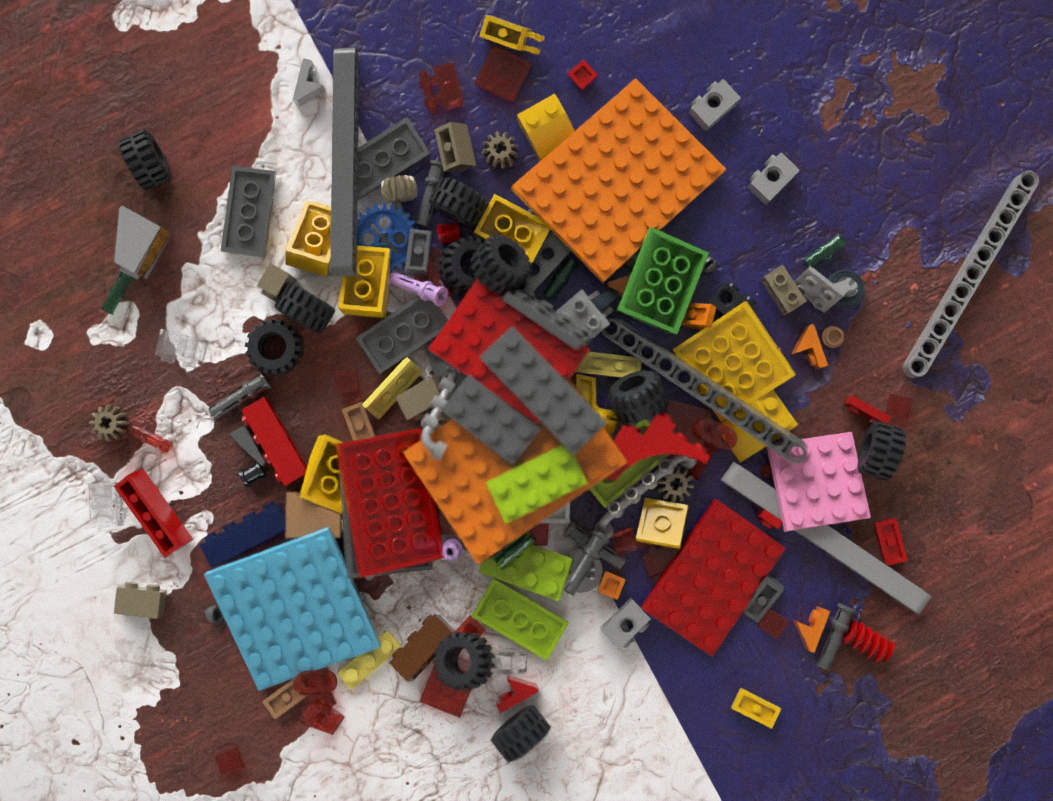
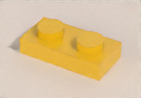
[731,687,781,729]

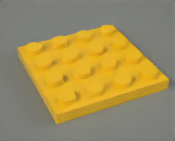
[673,301,796,422]

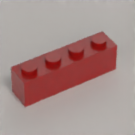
[241,397,307,486]
[114,468,193,558]

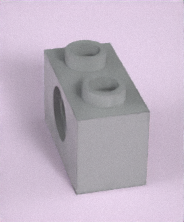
[689,79,741,132]
[747,152,800,205]
[600,597,651,650]

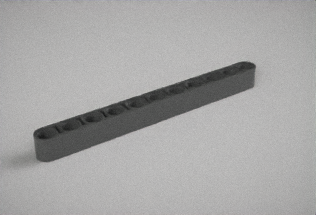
[330,47,359,277]
[602,317,808,463]

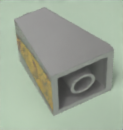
[114,205,172,279]

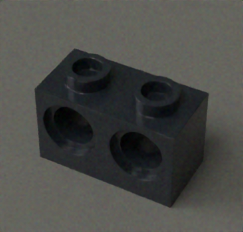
[707,282,759,317]

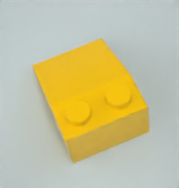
[517,94,575,161]
[474,194,550,264]
[285,200,331,277]
[338,246,391,318]
[715,390,798,463]
[300,435,343,514]

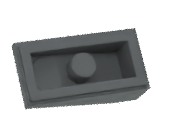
[405,229,432,278]
[230,426,268,466]
[743,574,784,624]

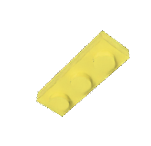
[576,352,642,378]
[362,357,423,419]
[337,630,402,690]

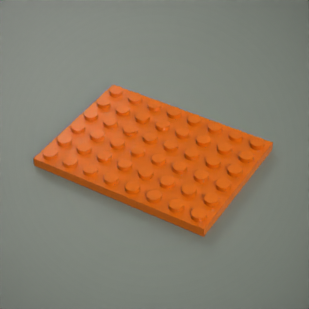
[511,78,726,283]
[403,380,627,565]

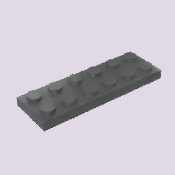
[480,326,607,455]

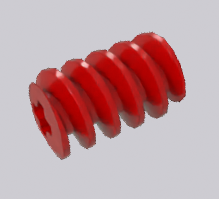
[843,620,895,664]

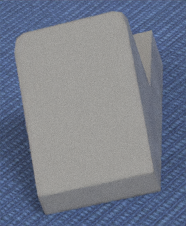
[292,58,326,106]

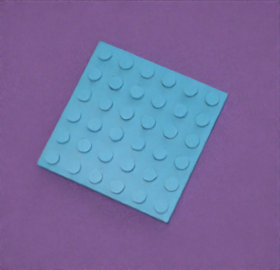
[204,527,381,691]

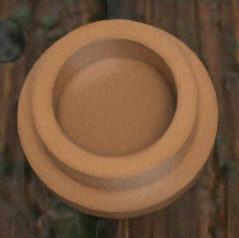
[822,326,844,348]

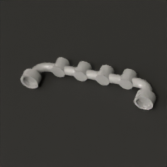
[420,364,460,461]
[595,455,697,538]

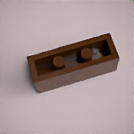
[389,614,457,682]

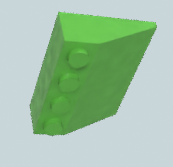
[617,227,709,335]

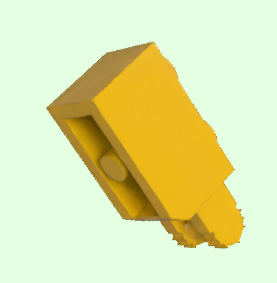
[479,15,545,55]

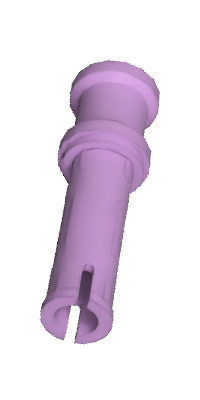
[389,272,448,306]
[443,538,464,560]

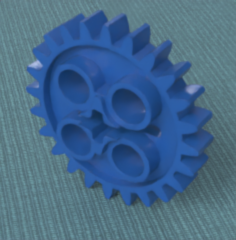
[357,203,419,273]

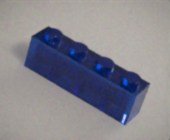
[199,501,286,568]

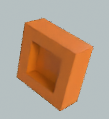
[597,571,626,600]

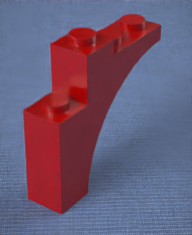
[606,412,710,482]

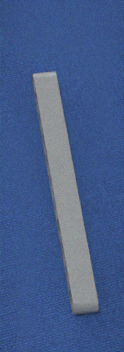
[903,171,1039,378]
[721,462,931,615]

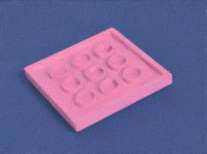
[767,432,871,532]

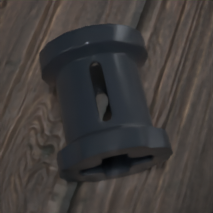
[238,462,268,488]

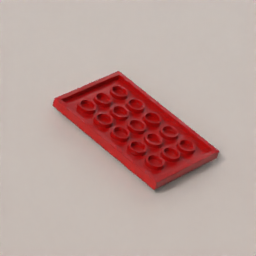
[428,279,590,425]
[336,428,445,578]
[640,498,786,657]

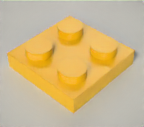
[636,498,688,549]

